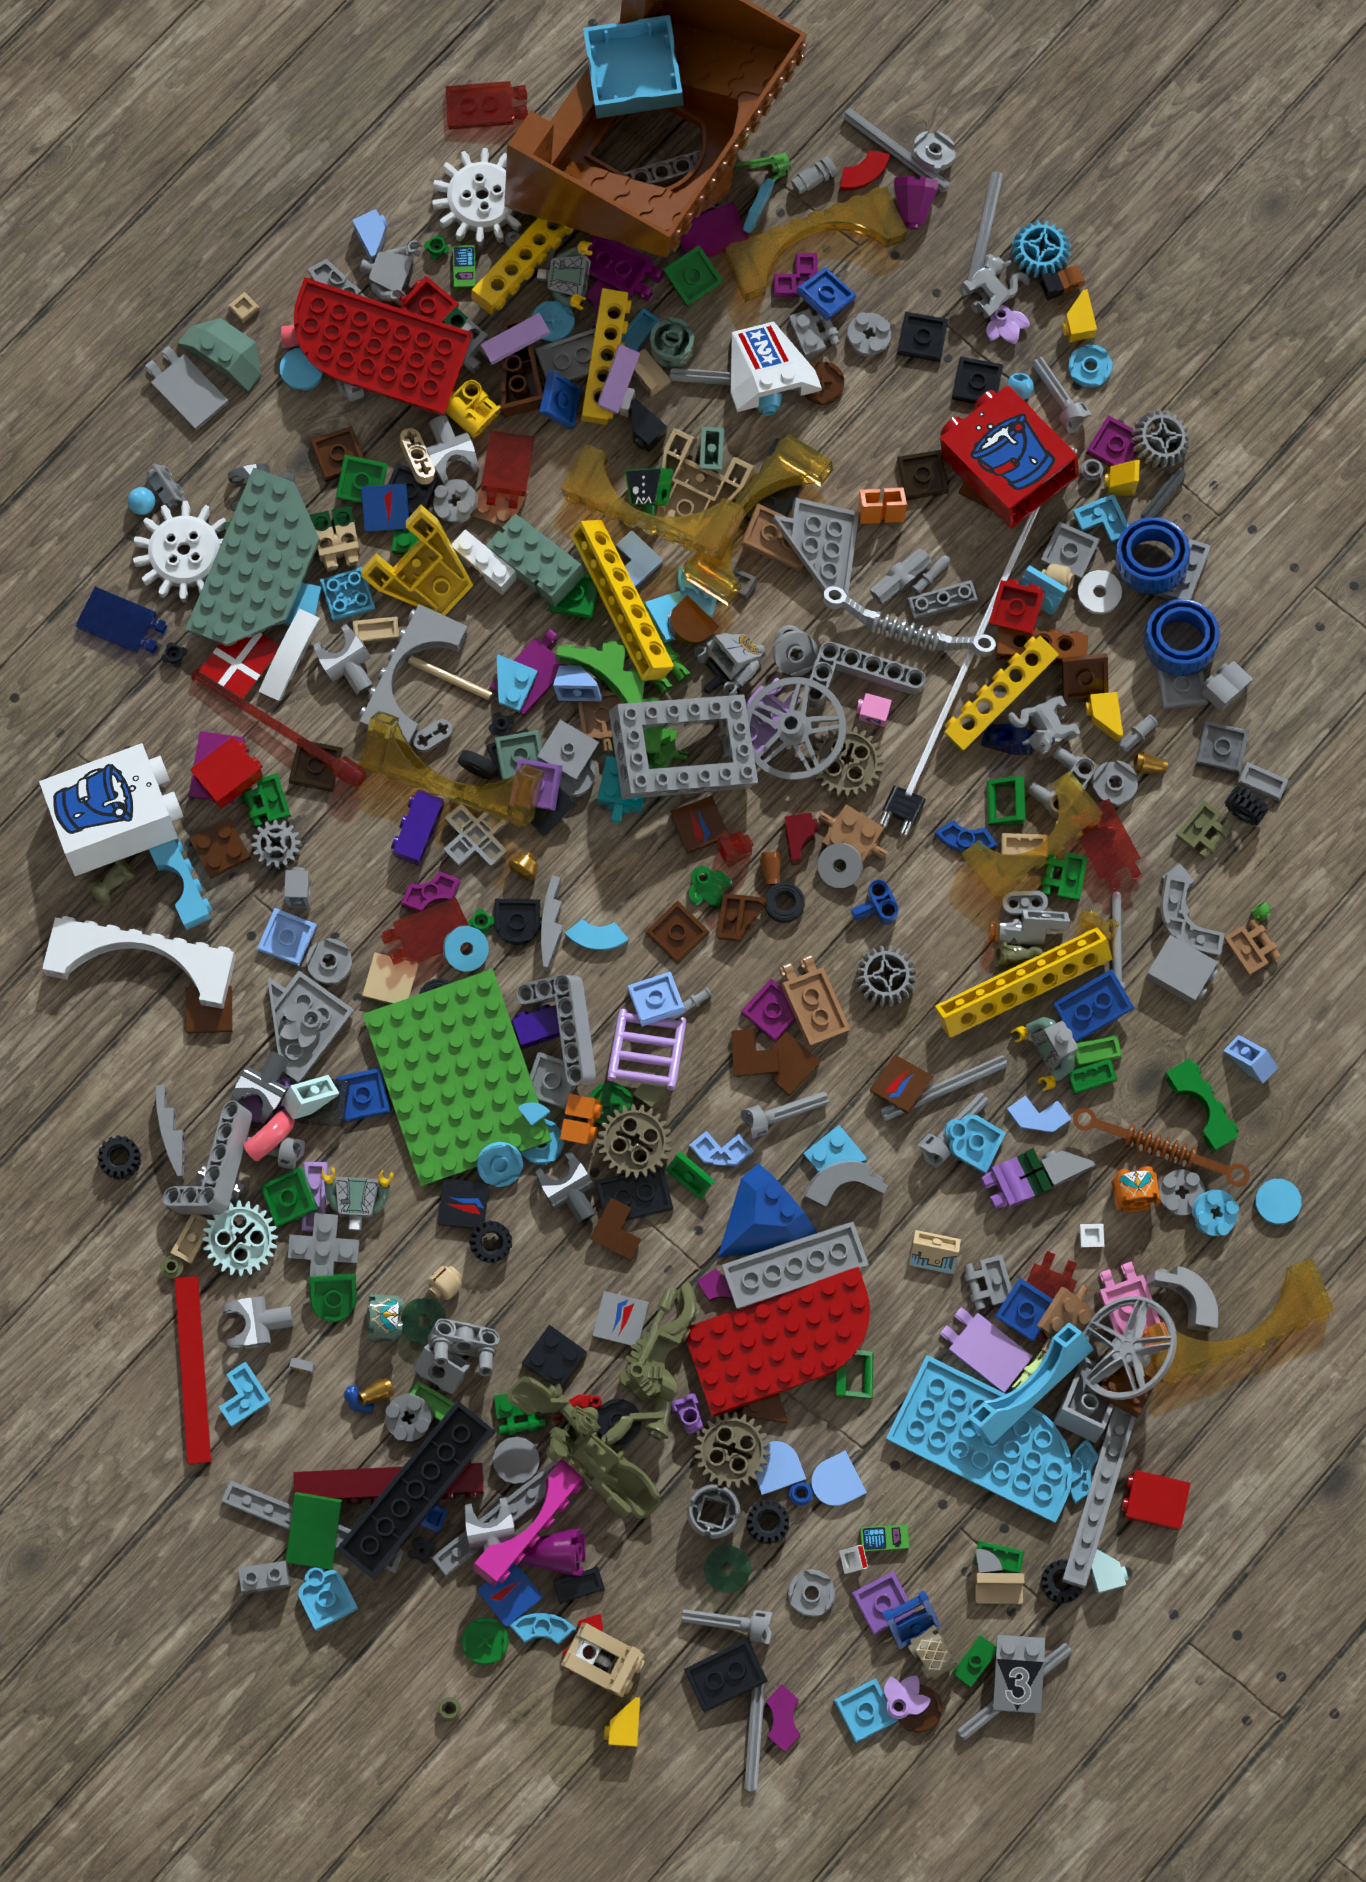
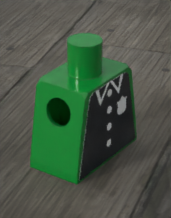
[625,468,673,519]

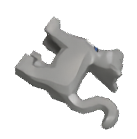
[957,254,1030,319]
[1008,696,1081,754]

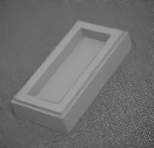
[1238,762,1289,802]

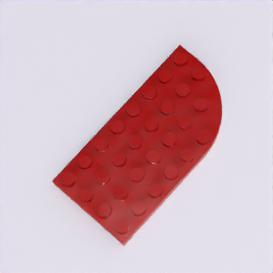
[294,277,473,416]
[686,1267,870,1417]

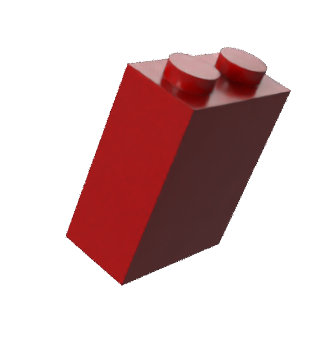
[190,737,264,809]
[1121,1470,1191,1531]

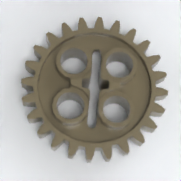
[810,726,884,799]
[597,1104,672,1180]
[694,1412,771,1490]

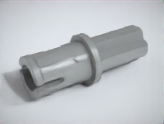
[1118,714,1158,753]

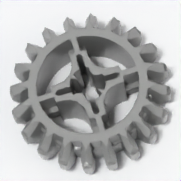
[1131,409,1191,469]
[855,945,917,1007]

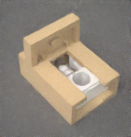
[561,1623,644,1697]

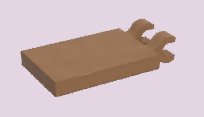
[779,955,851,1047]

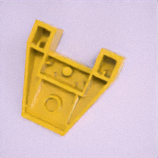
[361,505,473,616]

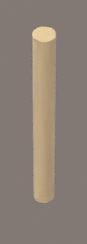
[408,655,492,701]

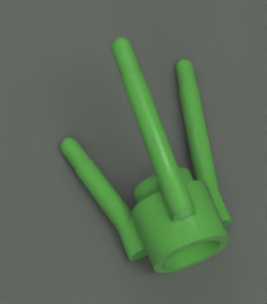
[735,153,791,192]

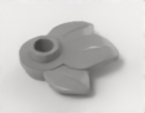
[280,1004,323,1048]

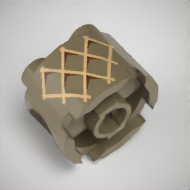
[908,1625,959,1680]

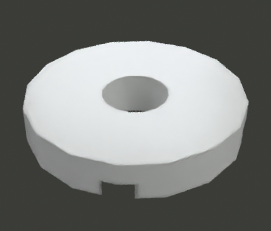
[1077,570,1122,615]

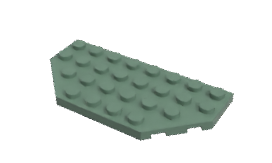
[186,467,320,647]

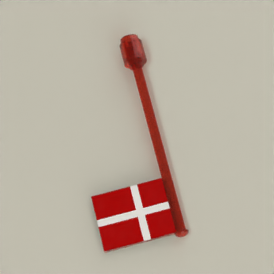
[191,633,367,788]

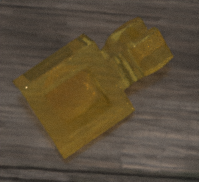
[1078,909,1119,939]

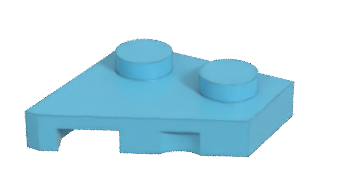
[497,654,538,713]

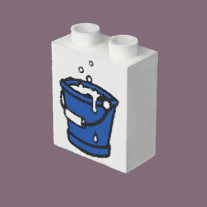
[39,743,184,876]

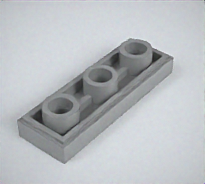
[907,580,978,621]

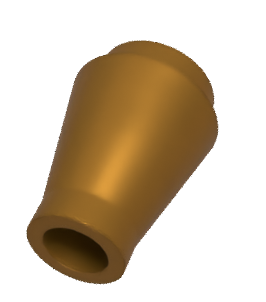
[1133,751,1168,774]
[357,1378,394,1406]

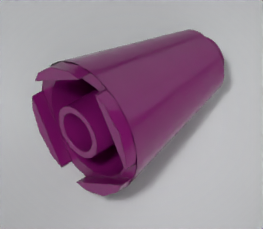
[522,1528,586,1576]

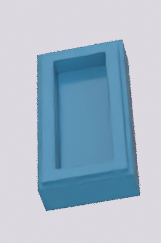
[621,308,661,351]

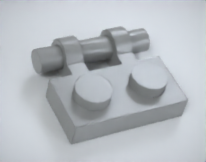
[789,309,840,358]
[964,1255,1012,1311]

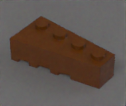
[501,317,544,418]

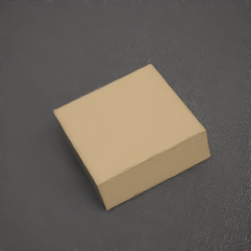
[228,292,260,323]

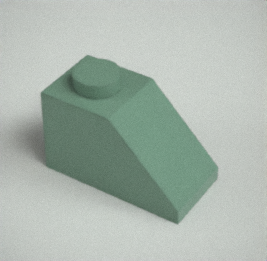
[700,427,724,471]

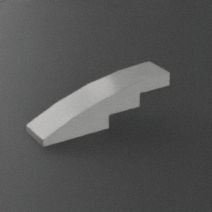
[541,875,563,972]
[155,1085,185,1180]

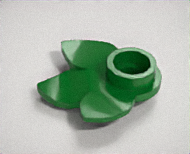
[689,866,732,907]

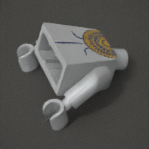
[694,633,765,696]

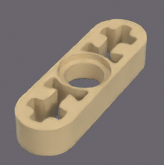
[400,428,435,484]

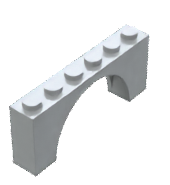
[358,604,468,750]

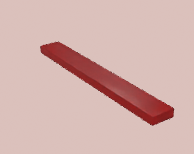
[175,1276,212,1465]

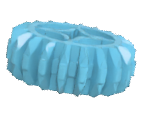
[1011,220,1071,278]

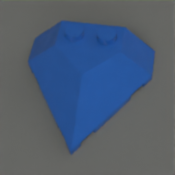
[718,1164,818,1258]

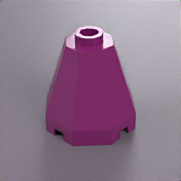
[893,176,938,230]

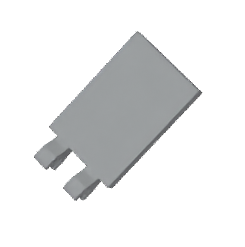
[145,346,229,431]

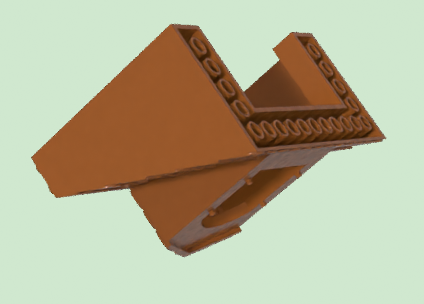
[504,0,807,258]

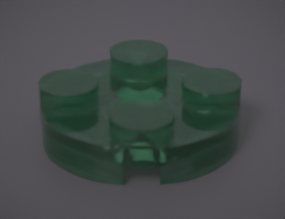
[401,1298,447,1346]
[704,1545,751,1593]

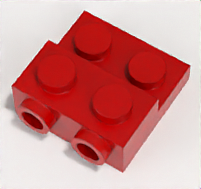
[397,276,459,323]
[989,579,1046,635]

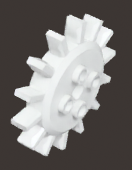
[432,148,526,247]
[133,501,227,603]

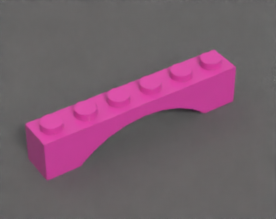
[472,1459,584,1587]

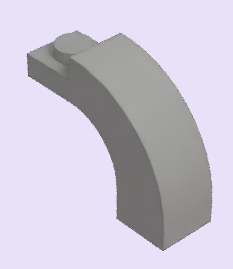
[804,1160,888,1206]
[1146,1266,1218,1333]

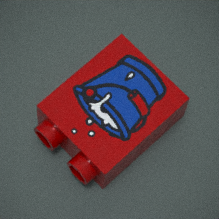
[940,385,1079,529]

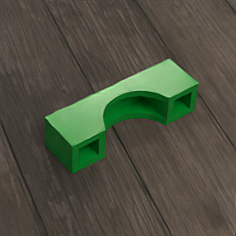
[1163,1058,1239,1154]

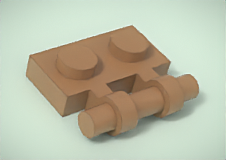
[1224,919,1281,976]

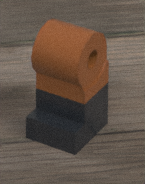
[1040,266,1085,300]

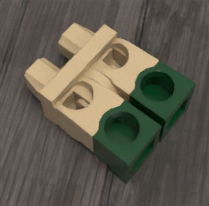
[309,506,360,571]

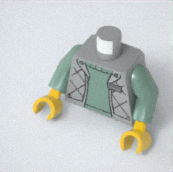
[537,241,593,310]
[1011,1017,1078,1091]
[321,1167,394,1232]

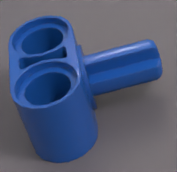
[851,879,899,925]

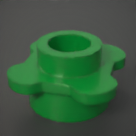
[424,235,450,260]
[468,909,494,935]

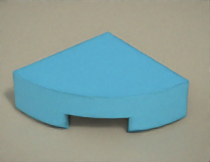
[518,1102,550,1126]

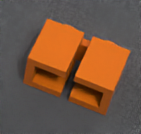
[857,487,907,524]
[560,1094,602,1145]

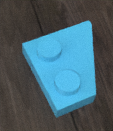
[803,1125,867,1172]

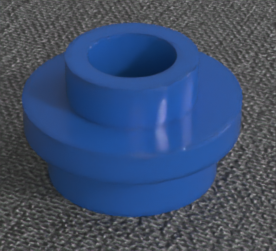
[789,1482,813,1506]

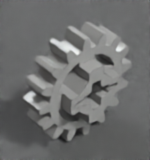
[252,820,302,870]

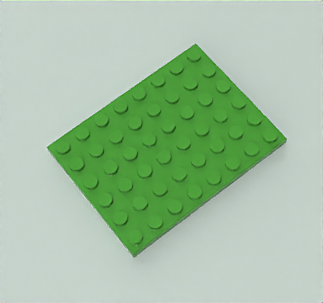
[363,969,552,1187]

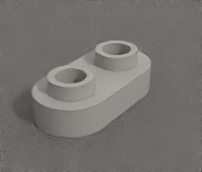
[1002,891,1048,916]

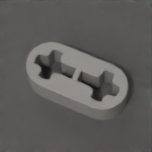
[413,719,453,753]

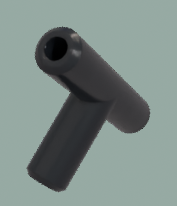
[703,659,740,695]

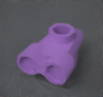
[671,1393,703,1434]

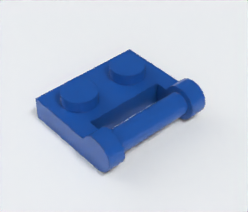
[882,1590,941,1649]

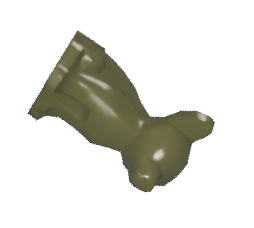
[87,859,136,908]
[994,942,1043,968]

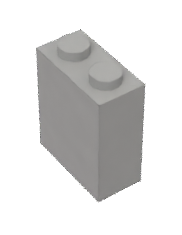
[1145,935,1218,1005]

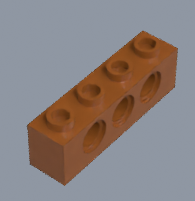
[995,628,1088,665]

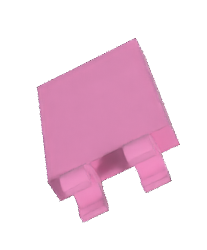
[1099,1262,1166,1346]

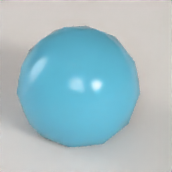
[1006,373,1034,400]
[127,487,156,515]

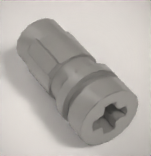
[791,156,838,195]

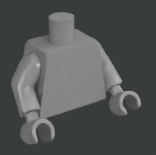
[360,240,423,305]

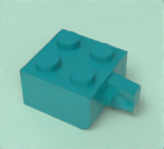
[597,756,651,825]

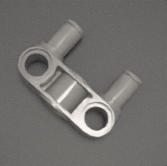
[1027,746,1095,819]
[428,1319,500,1376]

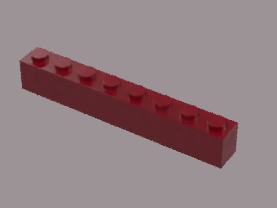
[293,1463,484,1504]

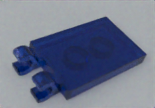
[75,586,168,654]

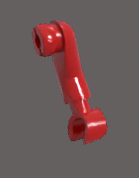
[553,1394,602,1421]

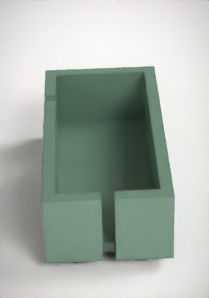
[486,513,585,607]

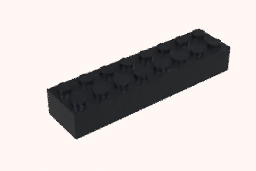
[336,1400,495,1581]

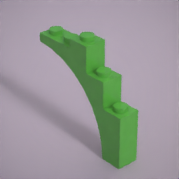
[556,641,662,759]

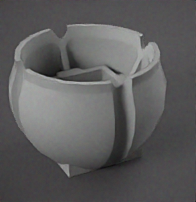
[687,1484,741,1539]

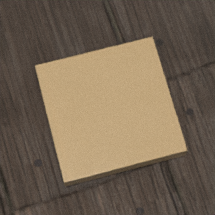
[362,952,419,1004]

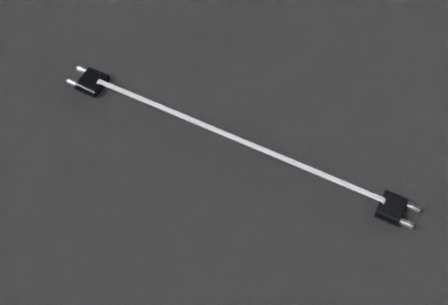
[879,448,1078,836]

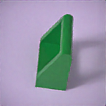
[987,776,1025,826]
[835,1350,874,1399]

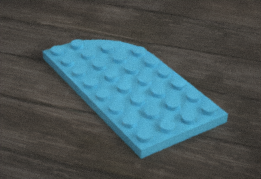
[885,1355,1072,1524]

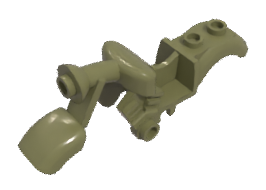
[601,1281,700,1446]
[507,1376,661,1519]

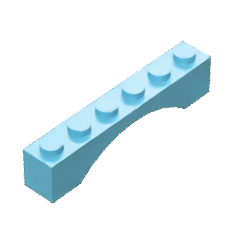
[968,1322,1094,1444]

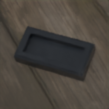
[553,1567,605,1604]

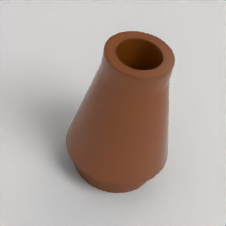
[759,852,782,885]

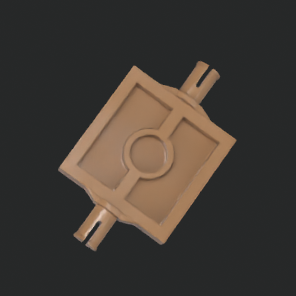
[577,678,622,753]
[818,804,888,864]
[1037,1283,1096,1353]

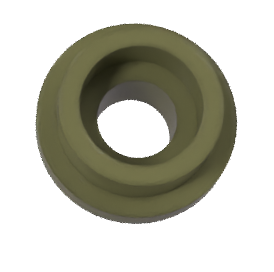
[160,1255,184,1279]
[437,1697,461,1721]

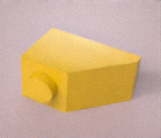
[1062,289,1097,343]
[1104,460,1140,497]
[1085,692,1123,742]
[604,1697,640,1747]

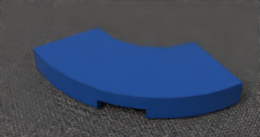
[934,820,998,854]

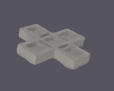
[443,803,509,868]
[288,1213,360,1276]

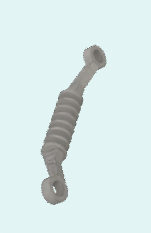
[823,586,996,657]

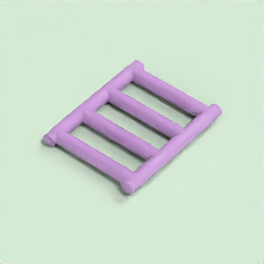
[607,1009,686,1090]

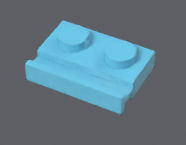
[1020,566,1068,616]

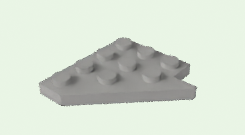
[772,498,859,596]
[268,971,355,1083]

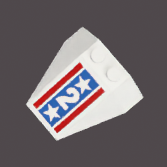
[731,322,822,412]

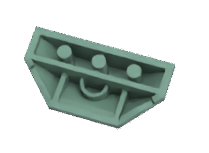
[178,318,262,392]

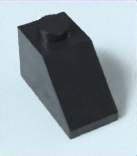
[631,398,667,452]

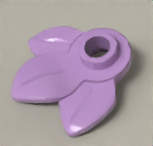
[986,305,1030,345]
[884,1675,931,1719]

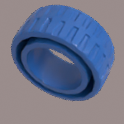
[1115,517,1190,594]
[1143,599,1220,676]

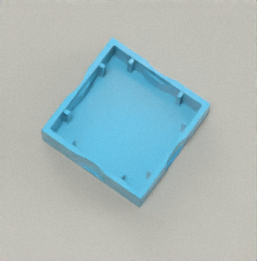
[583,15,683,118]

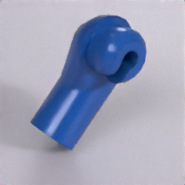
[344,1385,374,1415]

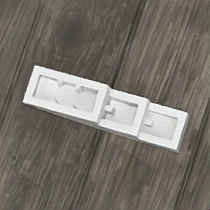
[259,609,320,701]

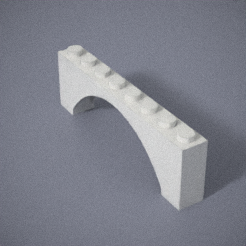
[42,916,236,1009]

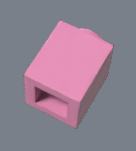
[856,693,892,727]

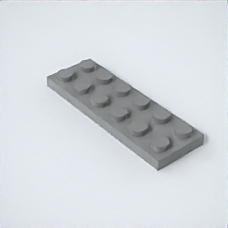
[721,1222,869,1310]

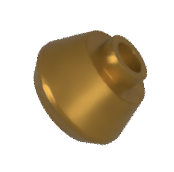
[509,852,539,881]

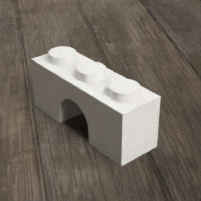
[452,530,517,595]

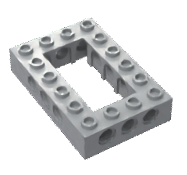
[609,695,758,799]

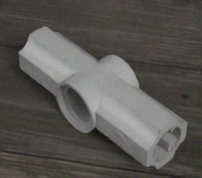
[870,548,932,605]

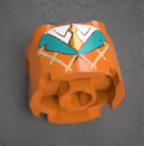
[1111,1166,1162,1212]

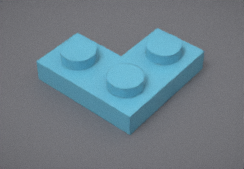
[1072,494,1129,543]
[219,1362,272,1427]

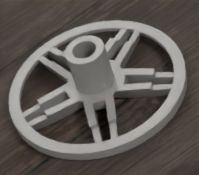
[747,677,847,780]
[1078,1296,1177,1400]

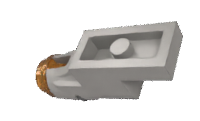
[988,909,1070,949]

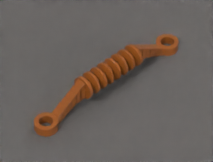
[1073,1108,1250,1187]

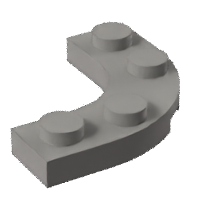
[1160,874,1225,956]

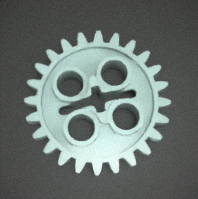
[202,1200,278,1276]

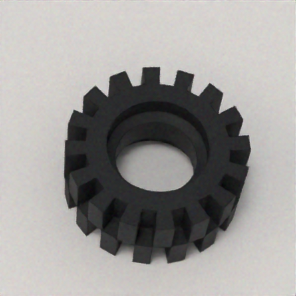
[1224,786,1269,826]
[97,1135,141,1180]
[469,1220,512,1263]
[747,1500,790,1544]
[1041,1559,1084,1604]

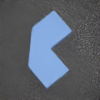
[1007,1095,1071,1133]
[689,1131,754,1167]

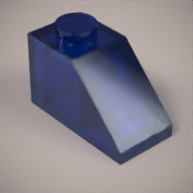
[981,724,1034,755]

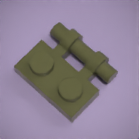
[1175,800,1233,859]

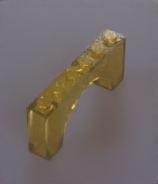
[961,770,1103,898]

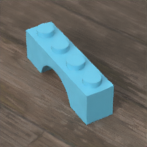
[149,839,212,930]

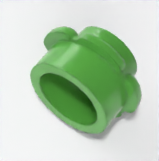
[1250,902,1272,922]

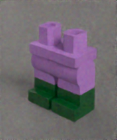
[980,1148,1052,1210]

